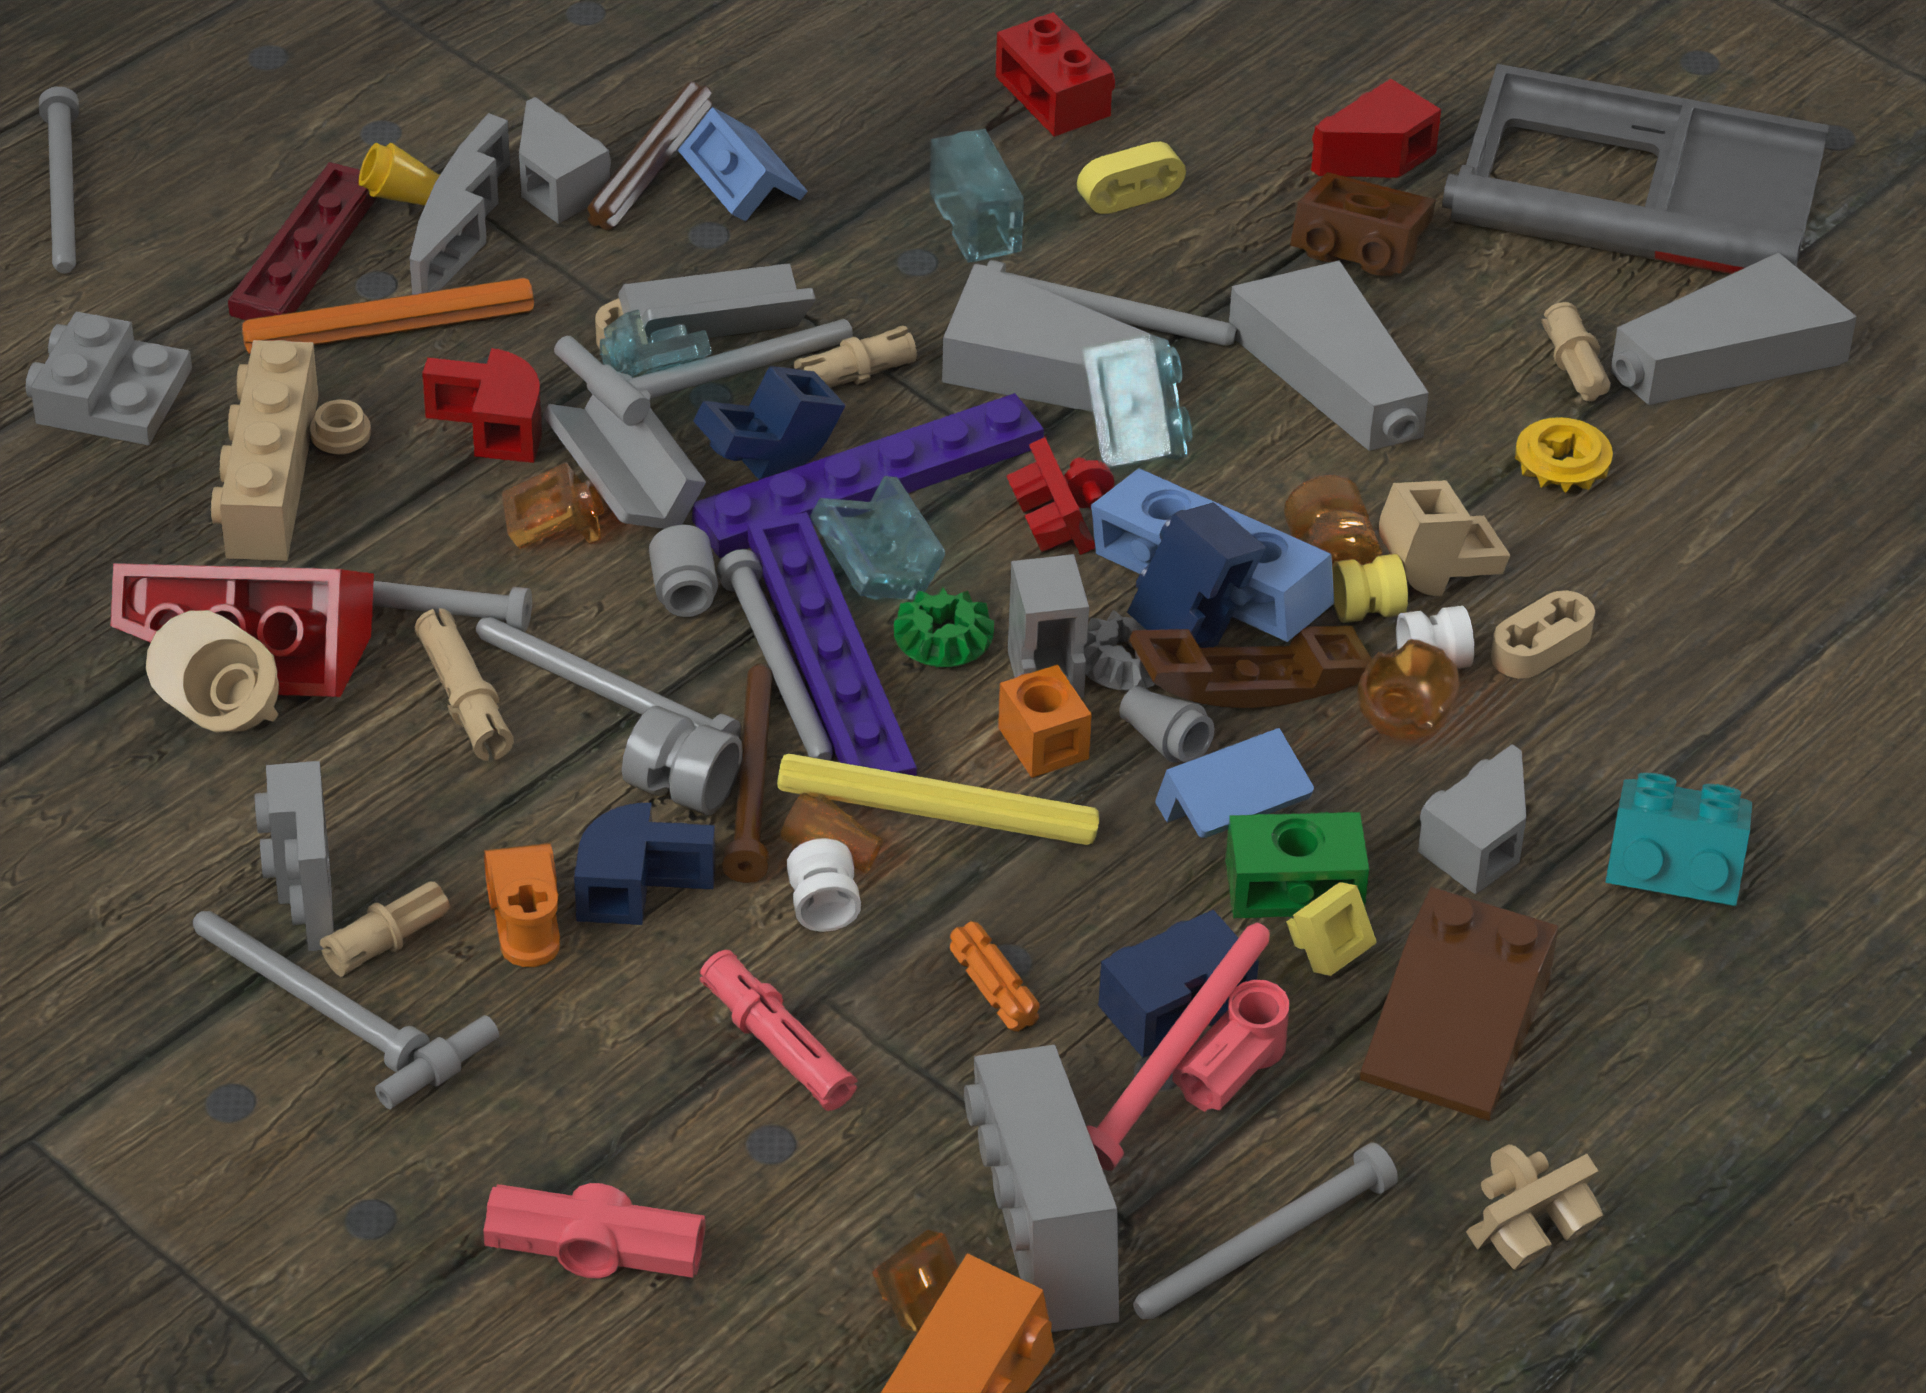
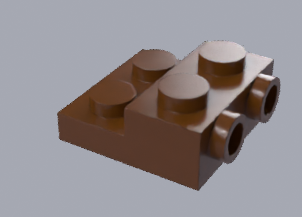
[1290,172,1436,276]

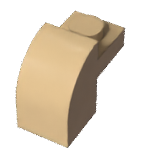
[1379,480,1510,596]

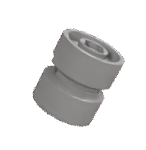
[622,706,743,815]

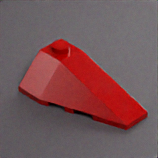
[110,563,374,697]

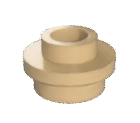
[310,399,371,455]

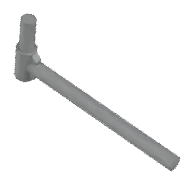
[554,319,853,426]

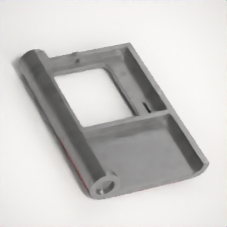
[1442,64,1829,274]

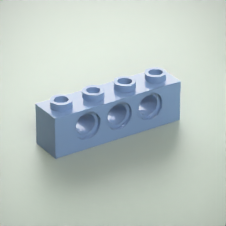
[1091,468,1334,642]

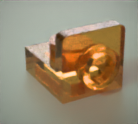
[502,462,604,549]

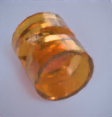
[1284,475,1382,565]

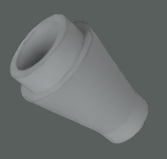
[1119,686,1214,763]

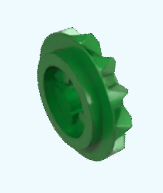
[894,586,994,667]

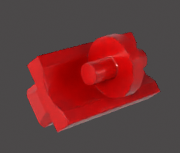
[1006,437,1115,555]

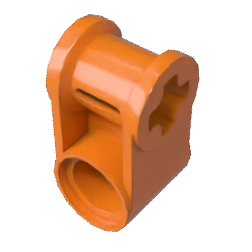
[484,843,560,967]

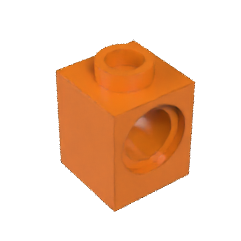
[998,664,1092,778]

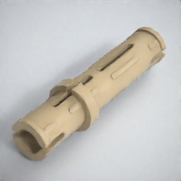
[414,608,514,761]

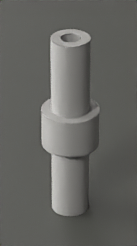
[375,1015,499,1109]

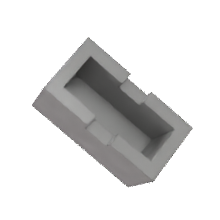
[1008,554,1089,698]

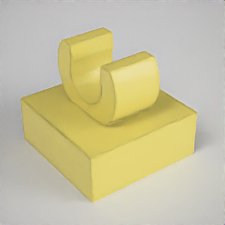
[1286,882,1377,976]

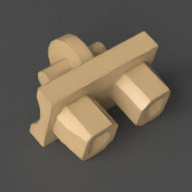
[1466,1144,1604,1270]

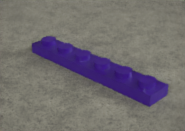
[692,393,1044,558]
[748,512,917,776]

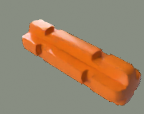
[950,921,1040,1032]

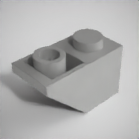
[519,97,611,224]
[1418,744,1526,895]

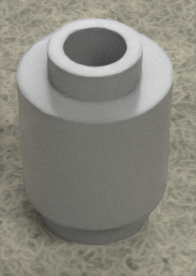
[649,525,718,617]

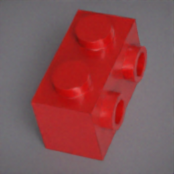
[995,12,1115,137]

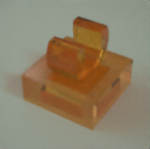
[872,1229,958,1332]

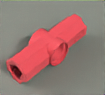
[483,1183,705,1278]

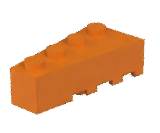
[881,1253,1055,1393]

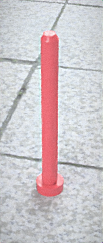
[1086,923,1270,1171]

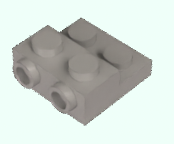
[26,311,192,445]
[255,761,334,951]

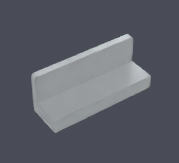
[618,263,816,348]
[543,394,706,529]

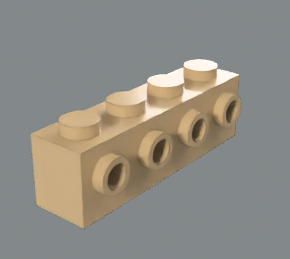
[211,340,319,561]

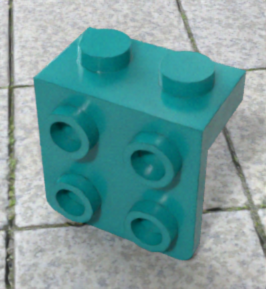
[1605,773,1752,906]

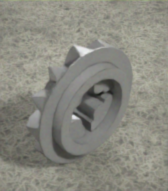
[1084,610,1156,691]

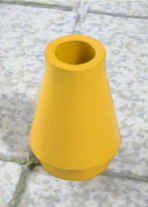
[359,143,440,205]

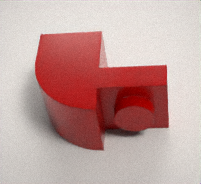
[422,348,542,463]

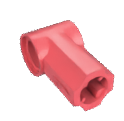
[1172,980,1289,1112]

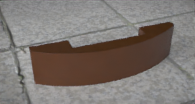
[1129,626,1377,708]

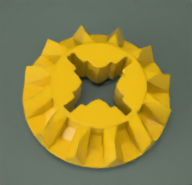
[1515,417,1613,493]

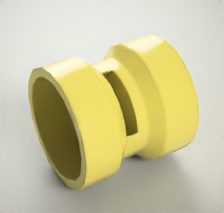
[1332,554,1408,623]

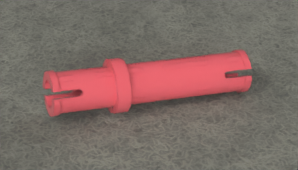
[699,950,858,1111]

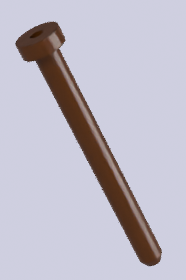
[722,663,773,883]

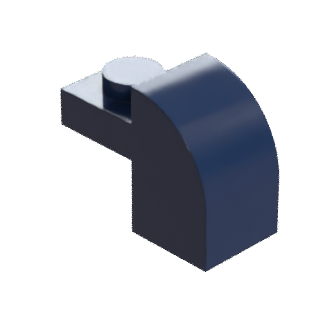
[693,366,846,480]
[574,803,716,925]

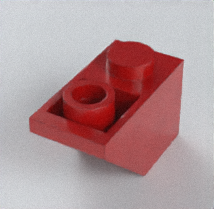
[1311,79,1441,178]

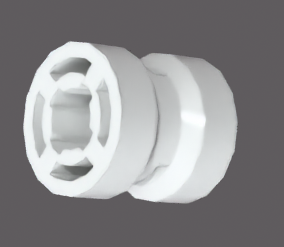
[1396,606,1474,675]
[787,838,861,932]

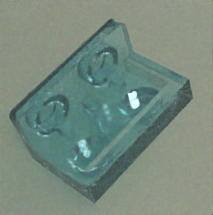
[810,476,945,600]

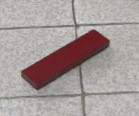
[228,162,377,320]

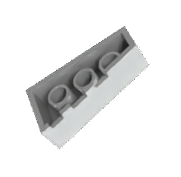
[964,1045,1119,1332]

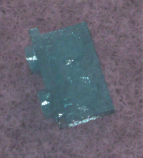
[600,310,712,378]
[1083,335,1192,469]

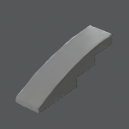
[410,113,510,295]

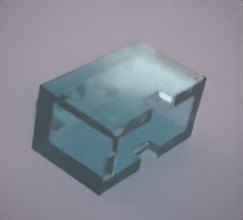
[930,129,1024,263]

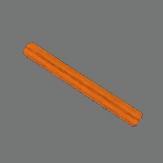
[242,278,534,354]

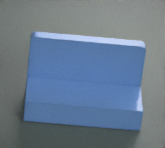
[678,107,808,222]
[1155,728,1314,838]

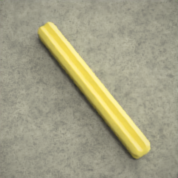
[777,754,1099,845]

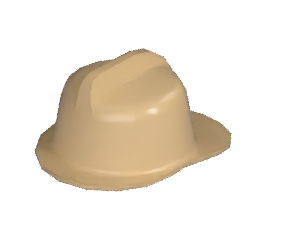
[146,610,279,733]

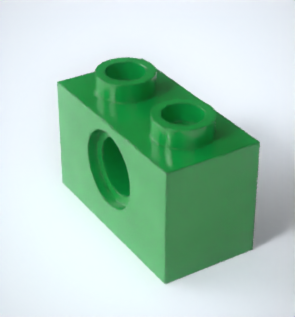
[1225,812,1369,918]

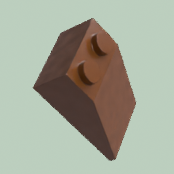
[1360,887,1559,1121]

